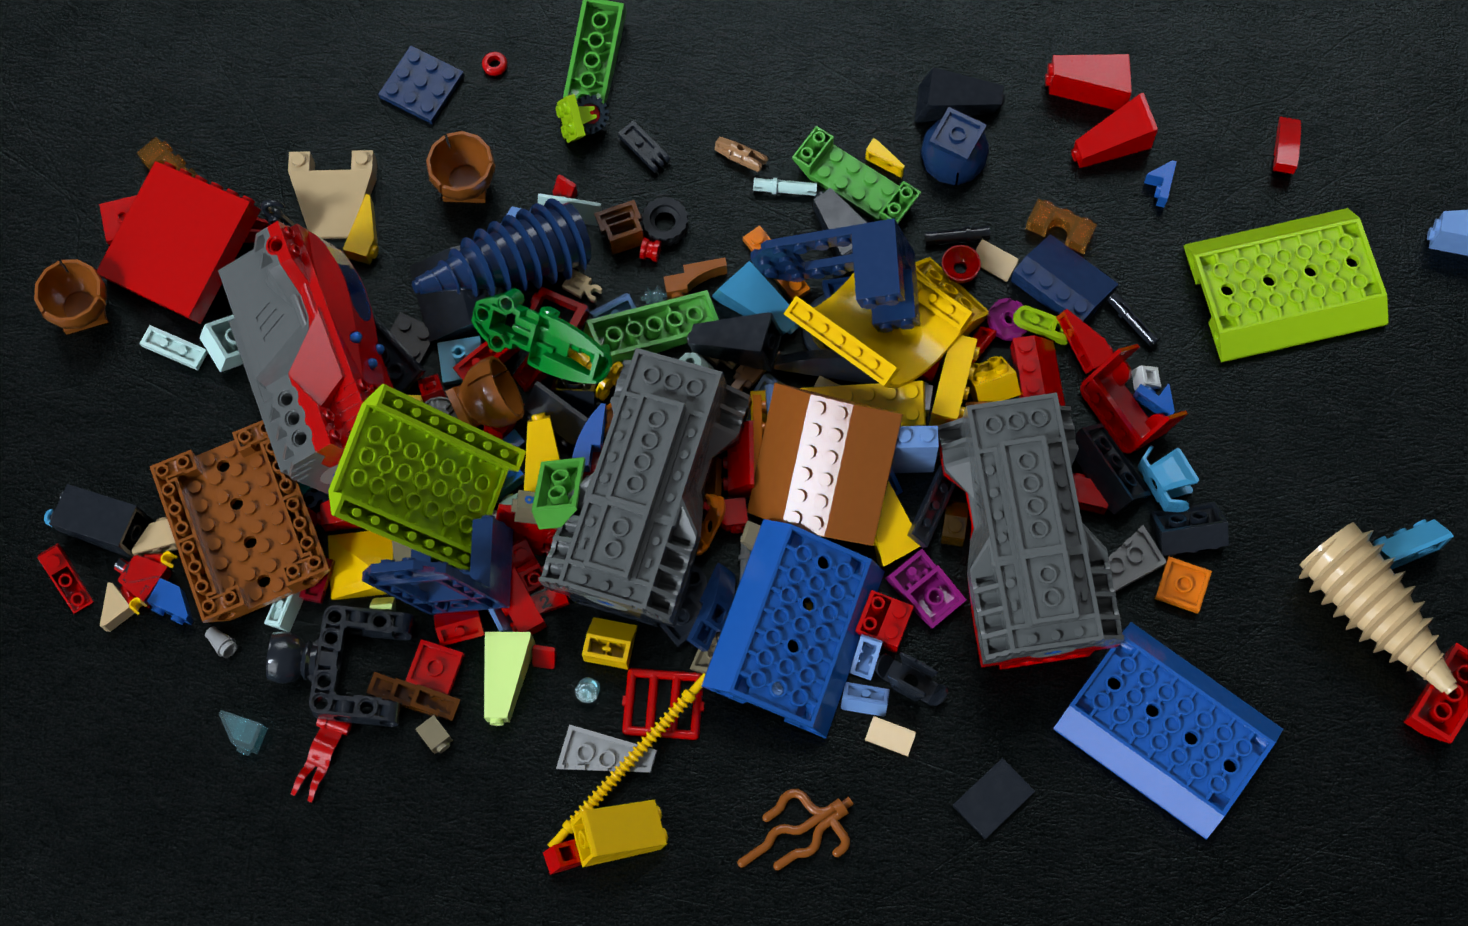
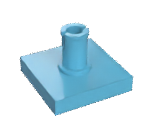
[437,336,481,385]

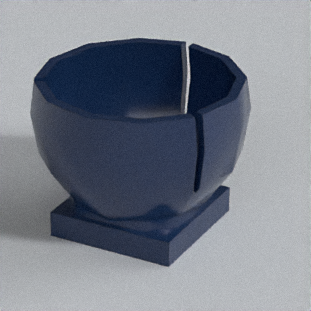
[921,107,989,185]

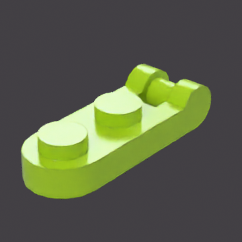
[1013,306,1068,345]

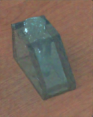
[219,710,267,755]

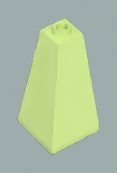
[484,632,535,726]

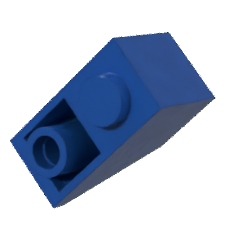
[147,578,193,625]

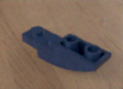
[687,563,736,652]

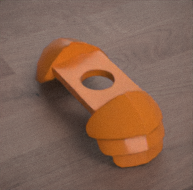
[696,494,726,556]

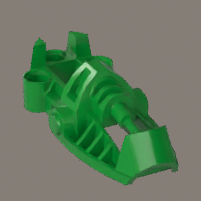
[472,288,612,384]

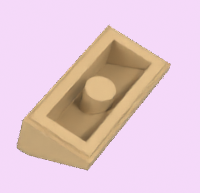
[976,239,1019,282]
[865,716,916,756]

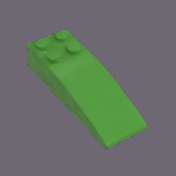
[563,0,627,104]
[583,290,719,365]

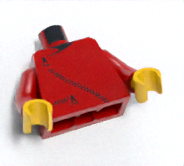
[114,551,178,615]

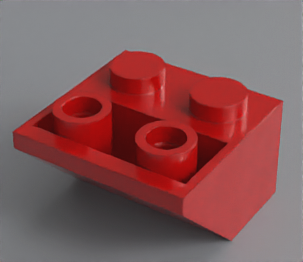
[855,590,914,653]

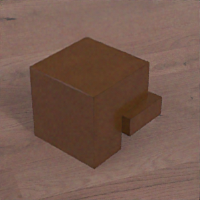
[594,200,644,255]

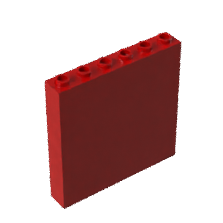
[97,161,261,324]

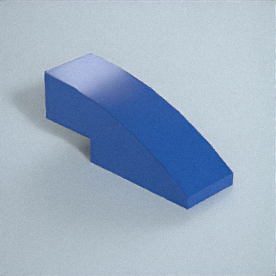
[572,403,607,472]

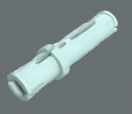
[753,177,817,196]

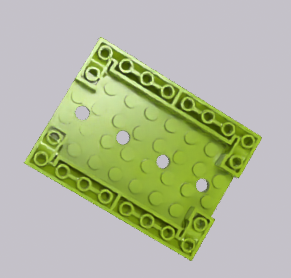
[1184,208,1388,362]

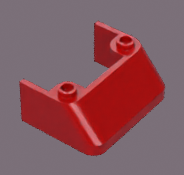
[1080,344,1188,453]

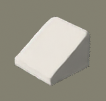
[1132,365,1161,390]

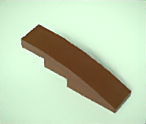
[366,672,460,721]

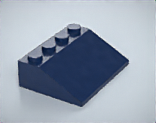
[1011,234,1118,323]

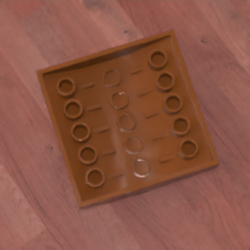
[747,383,903,546]

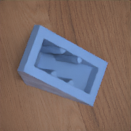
[850,634,883,680]

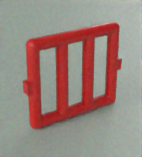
[622,668,704,740]

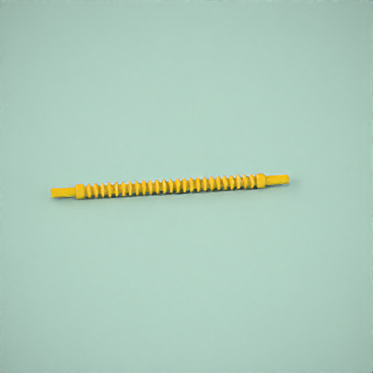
[547,673,705,847]

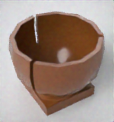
[426,131,495,203]
[34,259,108,335]
[445,356,525,428]

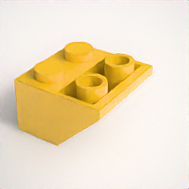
[966,356,1021,402]
[582,617,638,670]

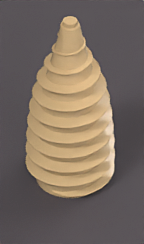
[1299,522,1458,695]

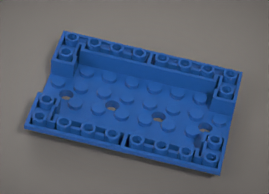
[701,519,884,738]
[1053,622,1283,839]

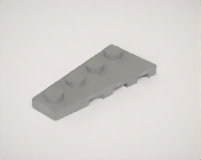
[1108,525,1167,592]
[556,724,657,773]

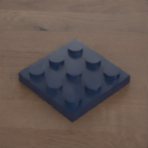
[379,46,464,124]

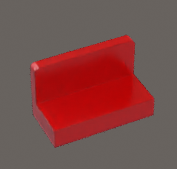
[434,610,485,646]

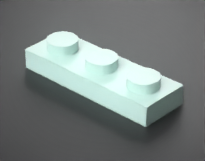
[140,325,208,370]

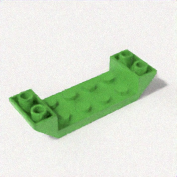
[792,126,921,223]

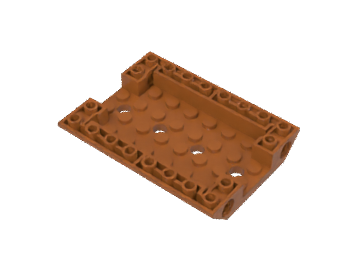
[150,420,330,623]

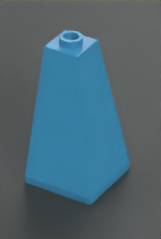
[711,261,799,335]

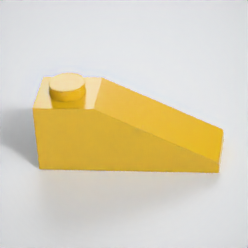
[343,194,379,265]

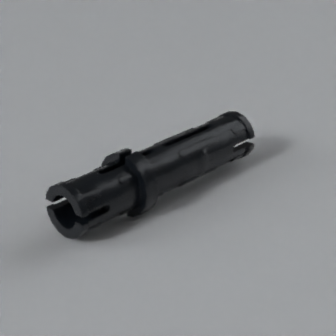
[925,225,990,246]
[1107,291,1160,348]

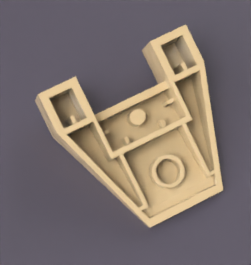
[288,150,377,239]

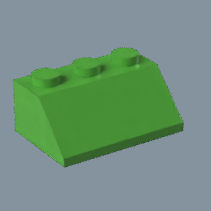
[532,457,586,530]

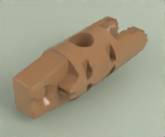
[715,137,768,172]

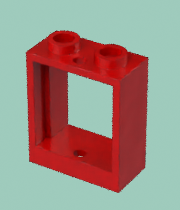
[530,287,589,330]

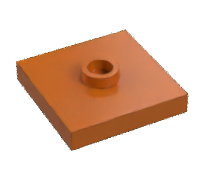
[1155,556,1212,614]

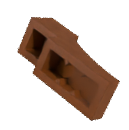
[664,258,727,300]

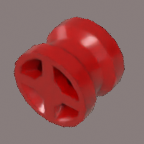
[640,238,661,262]

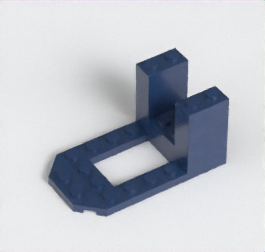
[751,218,920,333]
[362,515,513,615]

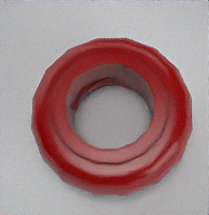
[482,52,507,76]

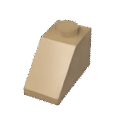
[132,517,178,557]

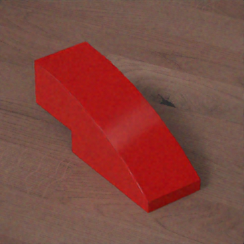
[1273,116,1301,174]

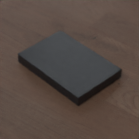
[953,758,1035,839]

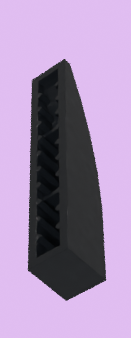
[774,349,879,384]

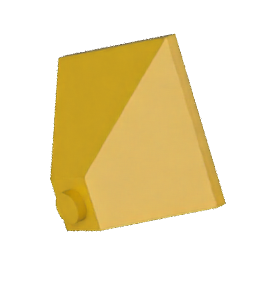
[328,531,394,600]

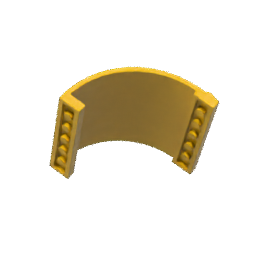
[783,273,975,388]

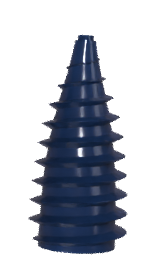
[412,198,591,297]

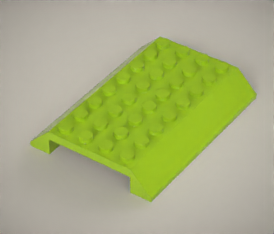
[328,384,526,570]

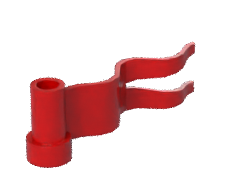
[291,719,352,803]

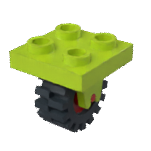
[556,94,609,143]

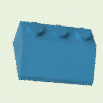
[1373,519,1454,569]

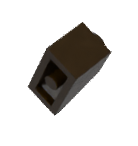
[940,501,968,547]

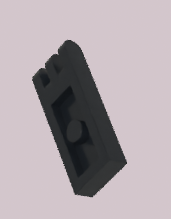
[618,120,671,173]

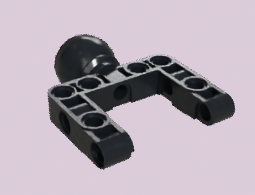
[266,605,415,727]

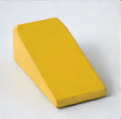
[865,138,905,178]

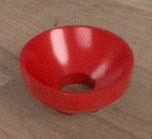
[941,245,981,283]

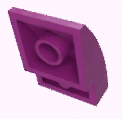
[885,549,966,628]

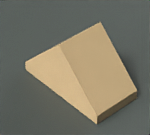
[100,583,135,632]

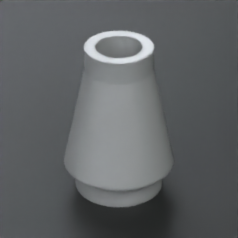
[205,626,237,658]

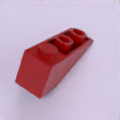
[37,543,94,613]

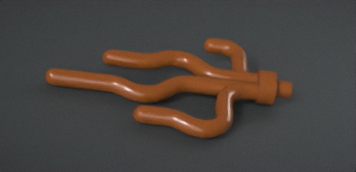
[737,789,853,870]

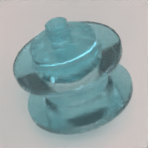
[641,285,667,304]
[575,678,600,703]

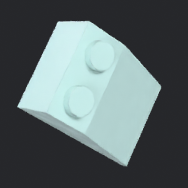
[200,315,243,372]

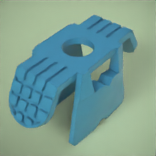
[1138,445,1199,512]

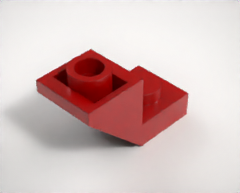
[512,537,543,592]

